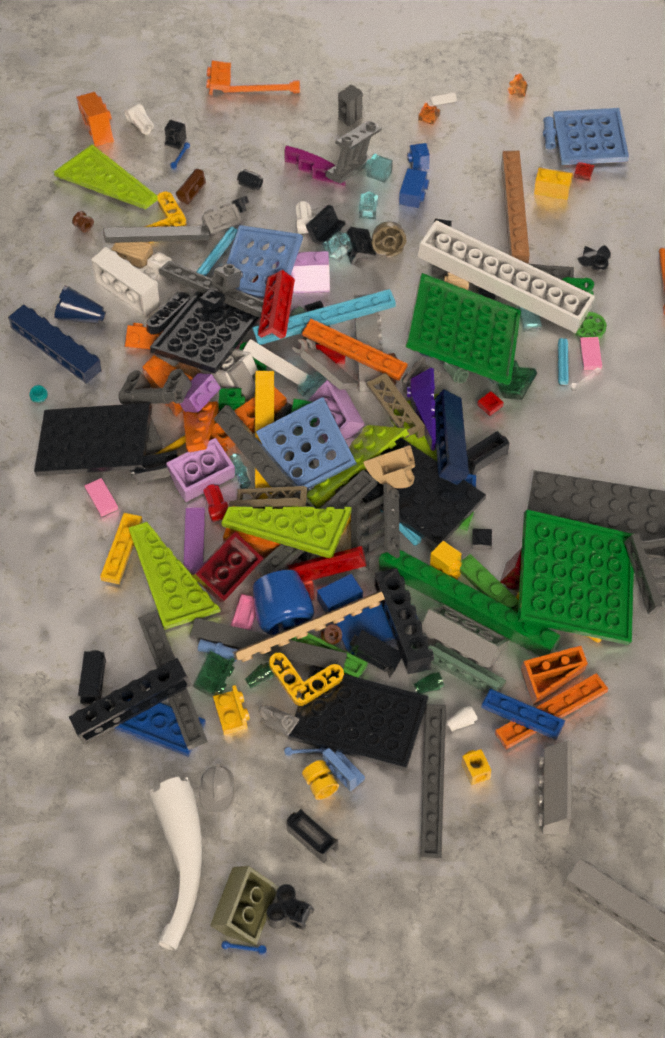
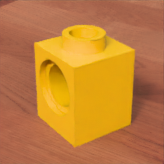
[461,749,492,786]

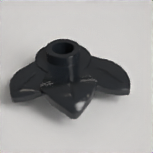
[577,245,611,271]

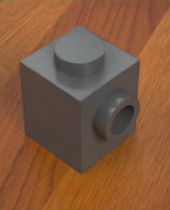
[212,264,242,292]

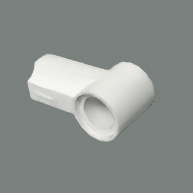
[124,103,154,135]
[295,201,313,234]

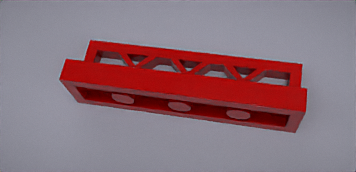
[258,270,295,339]
[287,546,366,583]

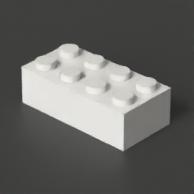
[91,247,160,318]

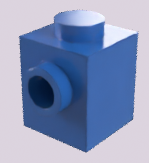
[407,143,430,170]

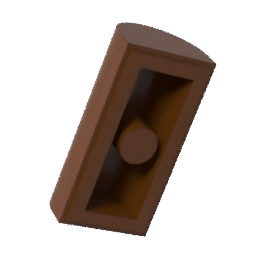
[176,169,206,205]

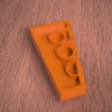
[183,401,219,452]

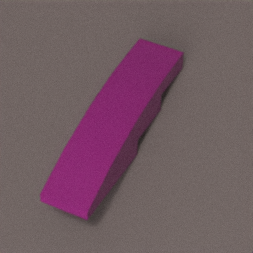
[284,145,346,186]

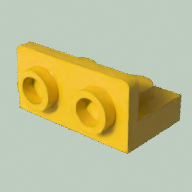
[213,685,250,735]

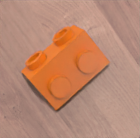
[206,60,231,95]
[125,323,164,350]

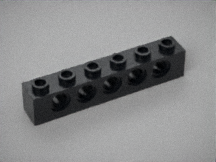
[374,569,434,674]
[69,658,192,744]

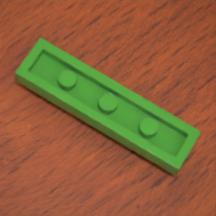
[460,554,519,612]
[291,632,368,678]

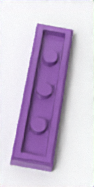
[184,508,205,575]

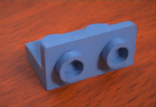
[323,748,365,792]

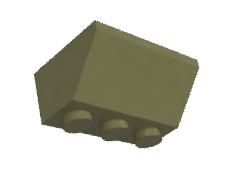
[210,866,279,945]

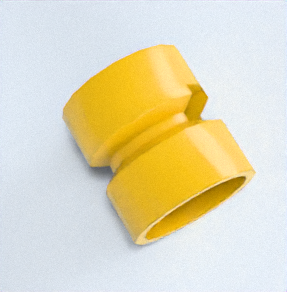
[302,760,339,800]

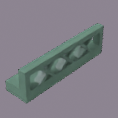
[428,642,506,694]

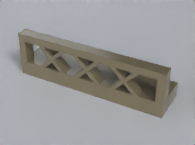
[367,373,425,439]
[229,486,307,509]

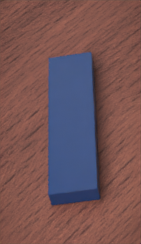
[481,689,565,740]

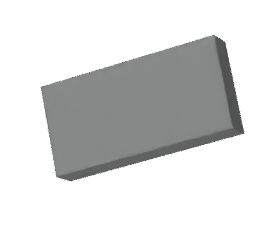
[227,361,255,401]

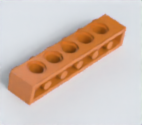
[185,387,287,453]

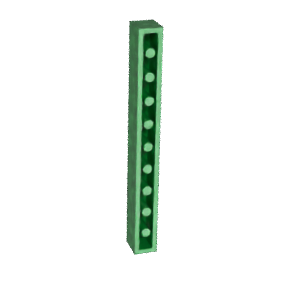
[379,550,561,657]

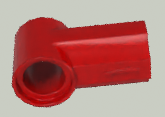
[203,484,229,523]

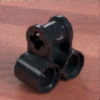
[267,884,315,930]

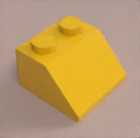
[534,167,573,200]

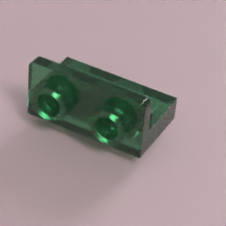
[498,360,538,400]
[192,651,235,698]

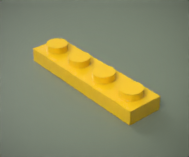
[100,513,143,585]

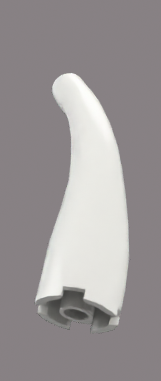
[149,777,202,951]

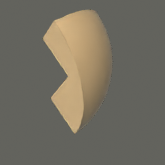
[363,445,415,488]

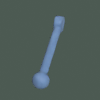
[284,747,326,756]

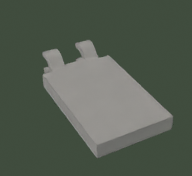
[293,339,359,390]

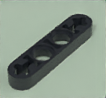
[146,292,190,334]

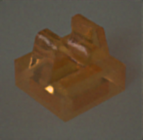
[507,73,528,98]
[418,103,440,125]

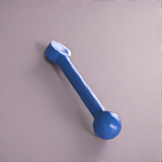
[170,142,190,169]
[221,941,267,955]

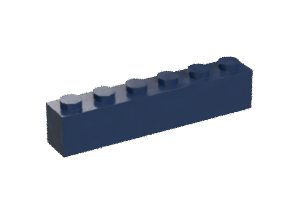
[8,304,102,384]
[434,389,469,485]

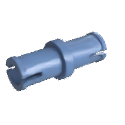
[543,116,556,150]
[198,639,239,662]

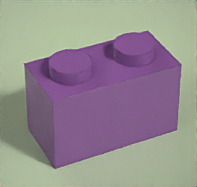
[180,373,221,412]

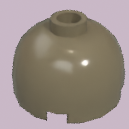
[371,221,407,257]

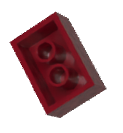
[192,532,264,603]

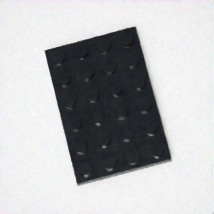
[150,291,259,374]
[34,403,152,476]
[363,437,486,547]
[288,666,429,771]

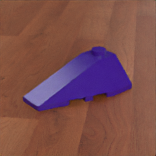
[407,368,436,451]

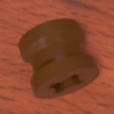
[72,211,94,233]

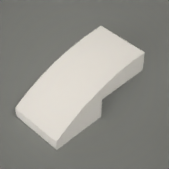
[141,251,172,280]

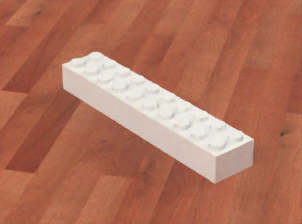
[417,220,595,333]

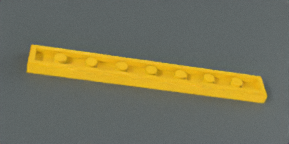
[255,371,274,499]

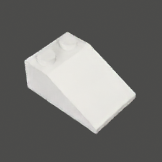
[197,349,258,388]

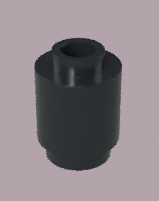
[237,169,264,191]

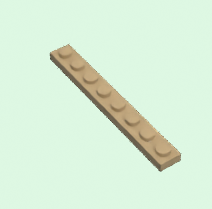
[232,592,385,662]

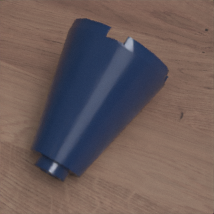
[54,285,106,324]

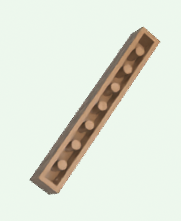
[501,151,530,264]

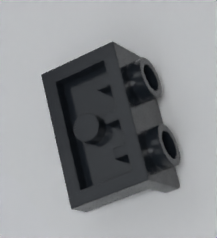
[305,205,346,244]
[343,227,376,264]

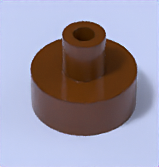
[321,624,342,645]

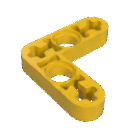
[145,191,187,243]
[269,653,344,706]

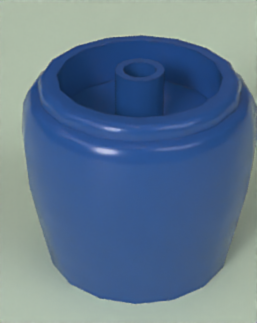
[253,570,314,636]

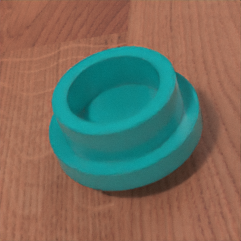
[29,385,48,403]

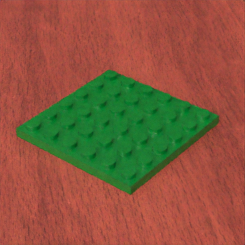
[405,273,521,385]
[518,510,634,645]

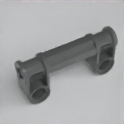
[118,369,192,404]

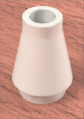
[446,705,478,732]

